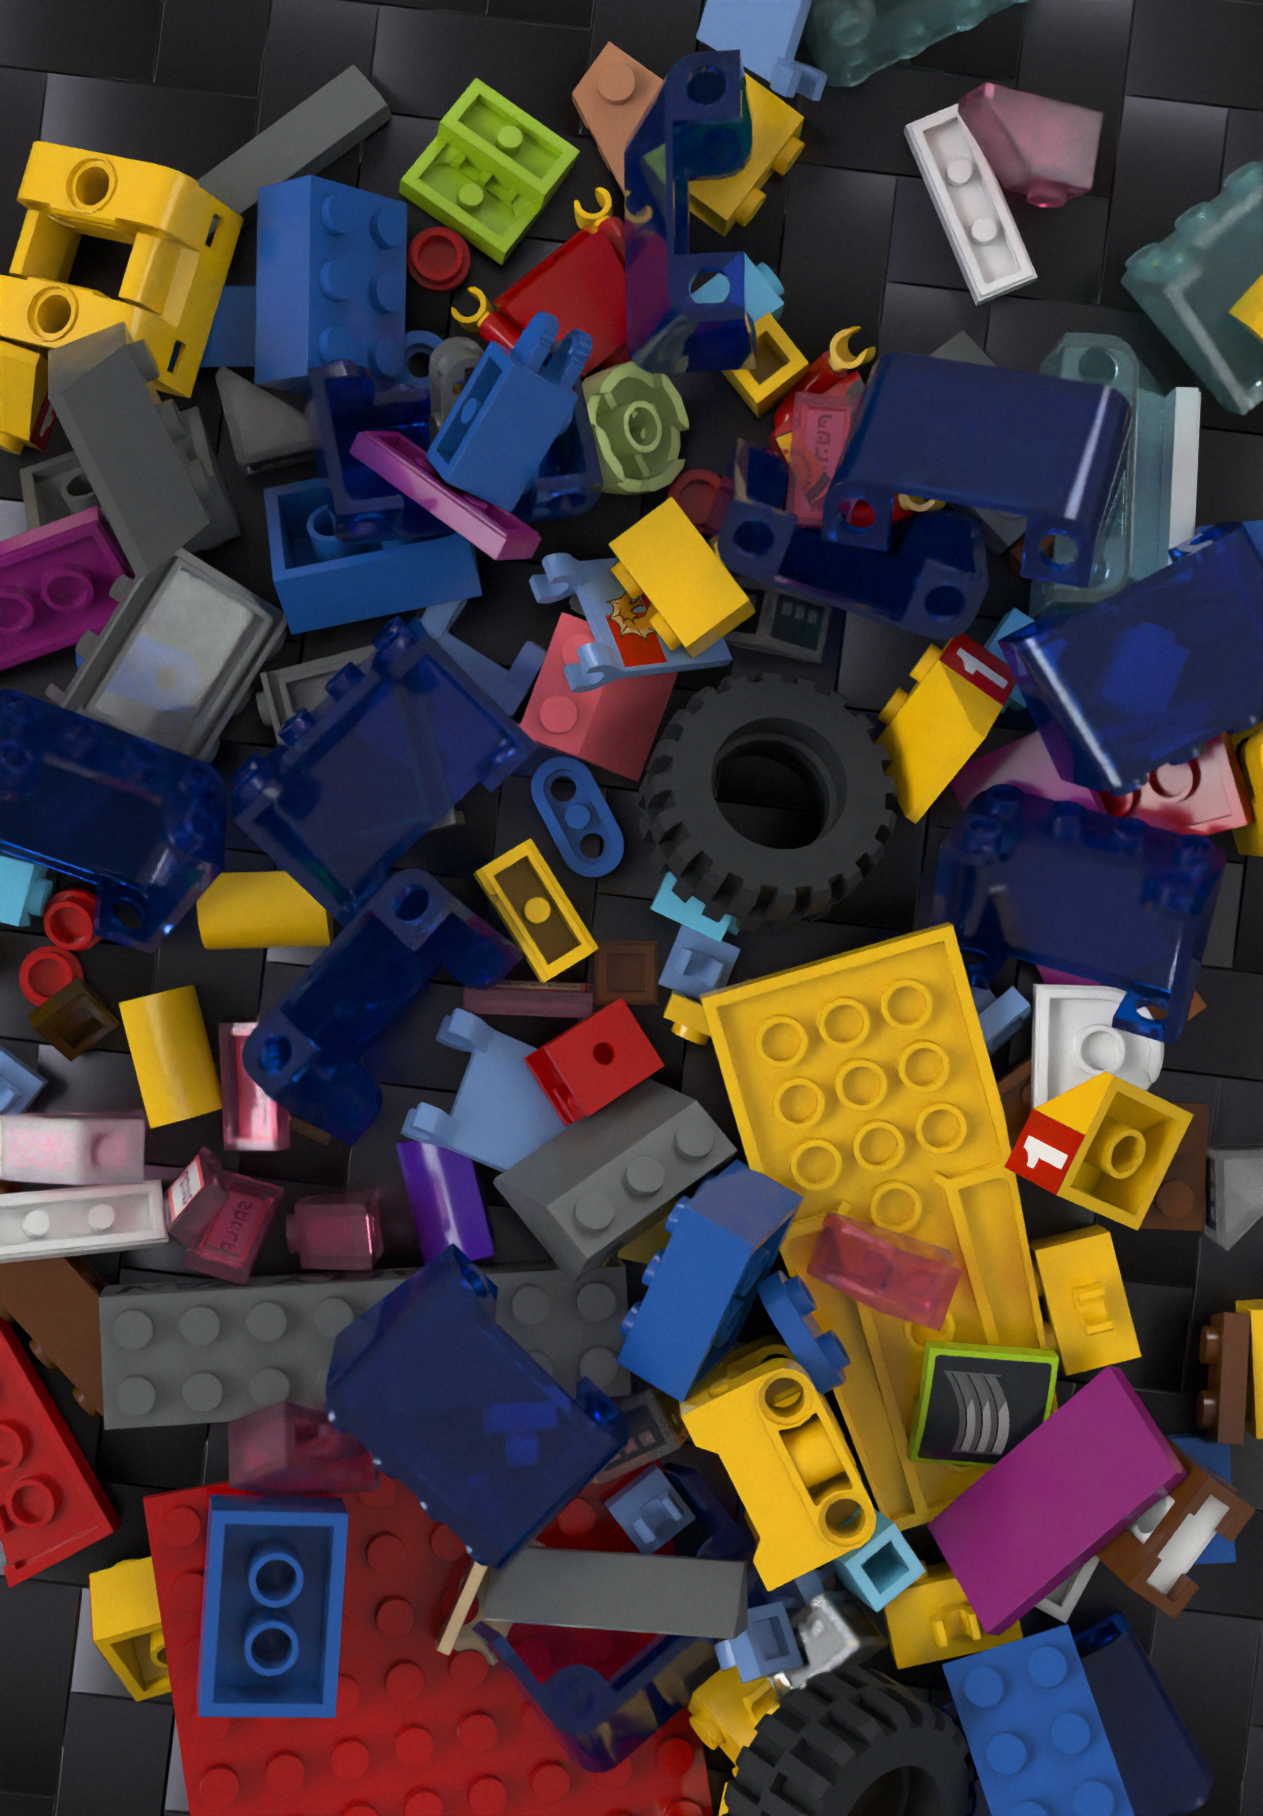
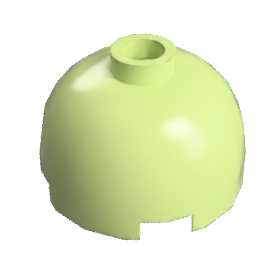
[562,361,689,495]

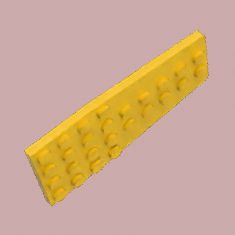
[699,922,1059,1531]

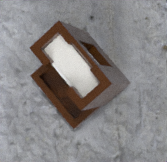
[1096,1432,1256,1619]

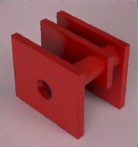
[523,997,665,1126]

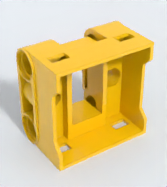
[0,141,244,398]
[679,1334,876,1592]

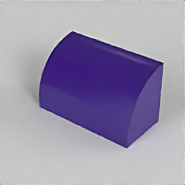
[395,1138,498,1267]

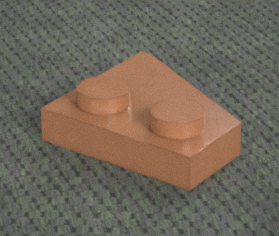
[572,41,709,222]

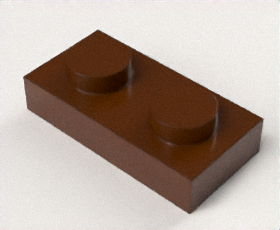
[1140,1101,1209,1231]
[1196,1312,1250,1446]

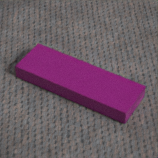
[349,431,542,560]

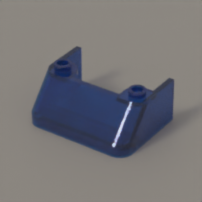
[471,1462,775,1773]

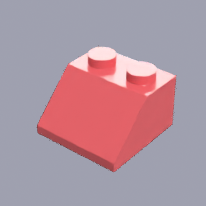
[517,612,679,782]

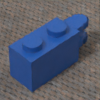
[425,310,593,512]

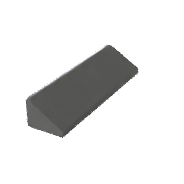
[197,64,392,247]
[484,1544,748,1639]

